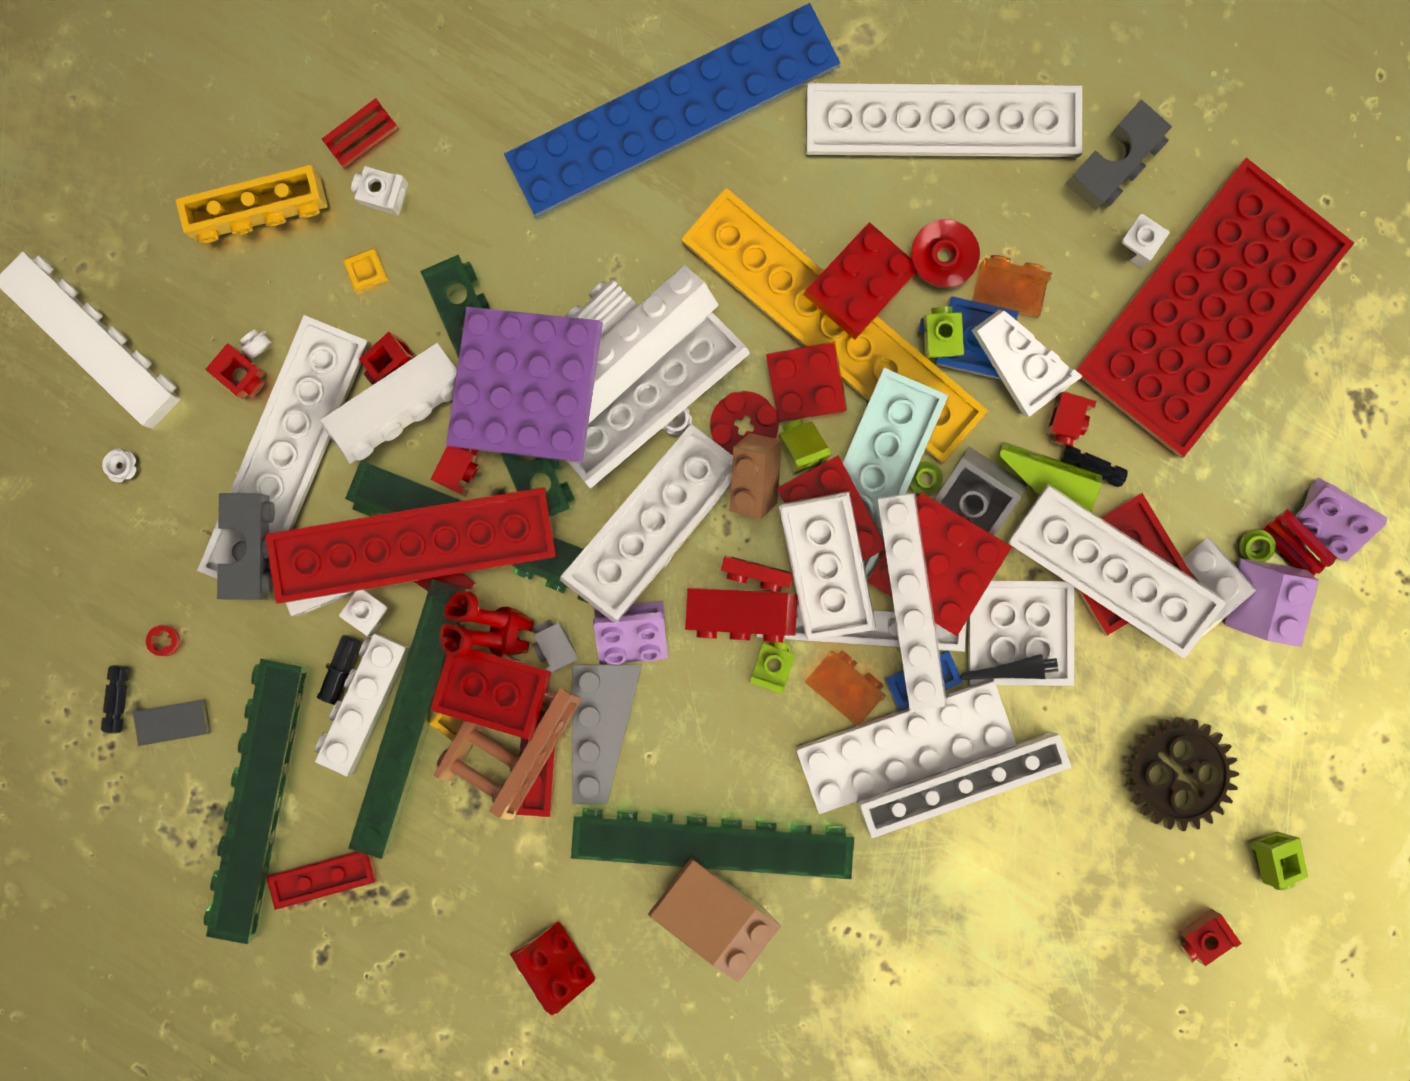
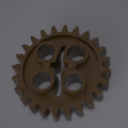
[1123,717,1239,831]

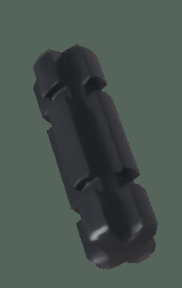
[1060,446,1128,487]
[101,665,129,734]

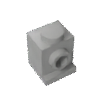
[532,619,580,674]

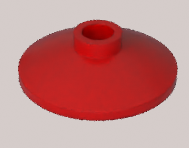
[911,219,980,288]

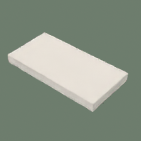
[779,491,876,641]

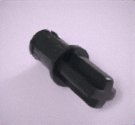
[317,635,361,705]

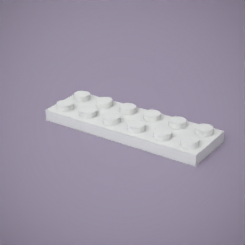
[567,312,750,489]
[560,424,733,624]
[1008,484,1227,659]
[796,678,1017,814]

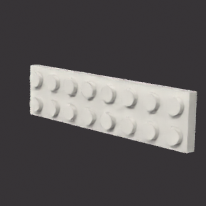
[806,83,1082,157]
[197,315,370,579]

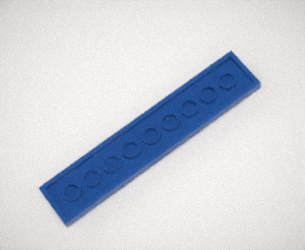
[504,3,841,218]

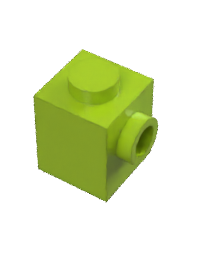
[923,306,964,358]

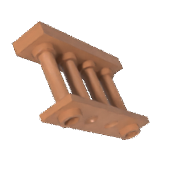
[433,654,583,820]

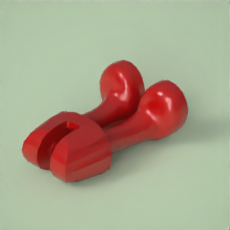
[439,591,534,658]

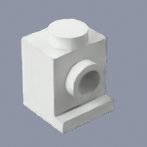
[351,166,408,216]

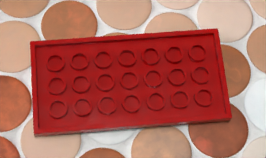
[1076,157,1354,458]

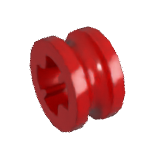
[145,625,180,657]

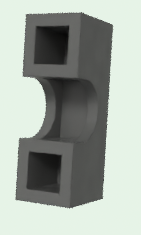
[1066,99,1172,210]
[217,493,275,600]

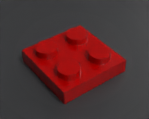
[766,341,847,422]
[721,555,793,593]

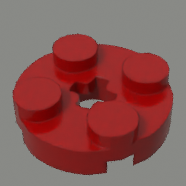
[710,391,779,455]

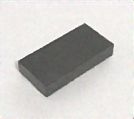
[133,699,210,746]

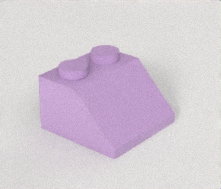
[1223,558,1319,647]

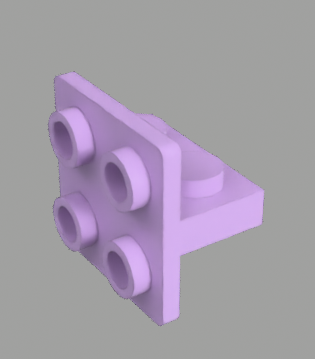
[1295,477,1387,561]
[593,601,668,665]

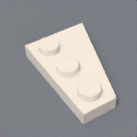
[972,310,1082,416]

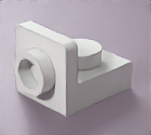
[1122,214,1170,268]
[339,590,387,636]

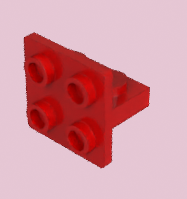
[509,922,595,1016]

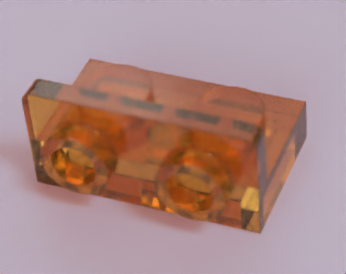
[972,255,1052,319]
[804,650,886,726]

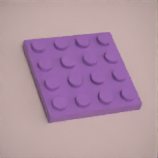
[446,307,603,463]

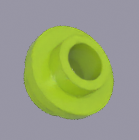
[909,461,943,496]
[1239,529,1276,562]

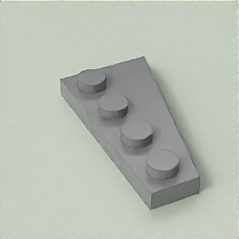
[572,665,642,804]

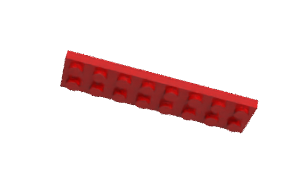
[265,487,557,604]

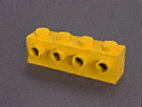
[175,165,328,244]

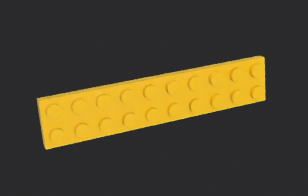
[681,188,988,464]

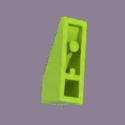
[778,419,832,475]
[1000,442,1102,512]

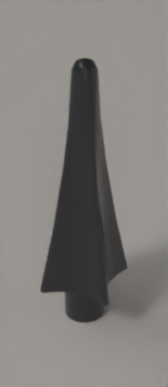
[960,654,1058,680]

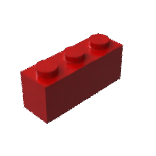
[685,588,798,643]

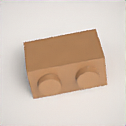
[729,433,782,519]

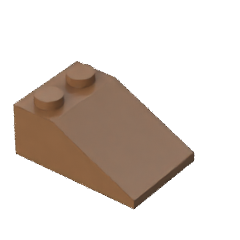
[648,858,781,982]

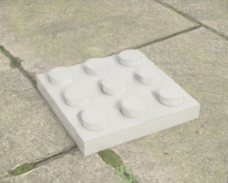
[968,581,1074,686]

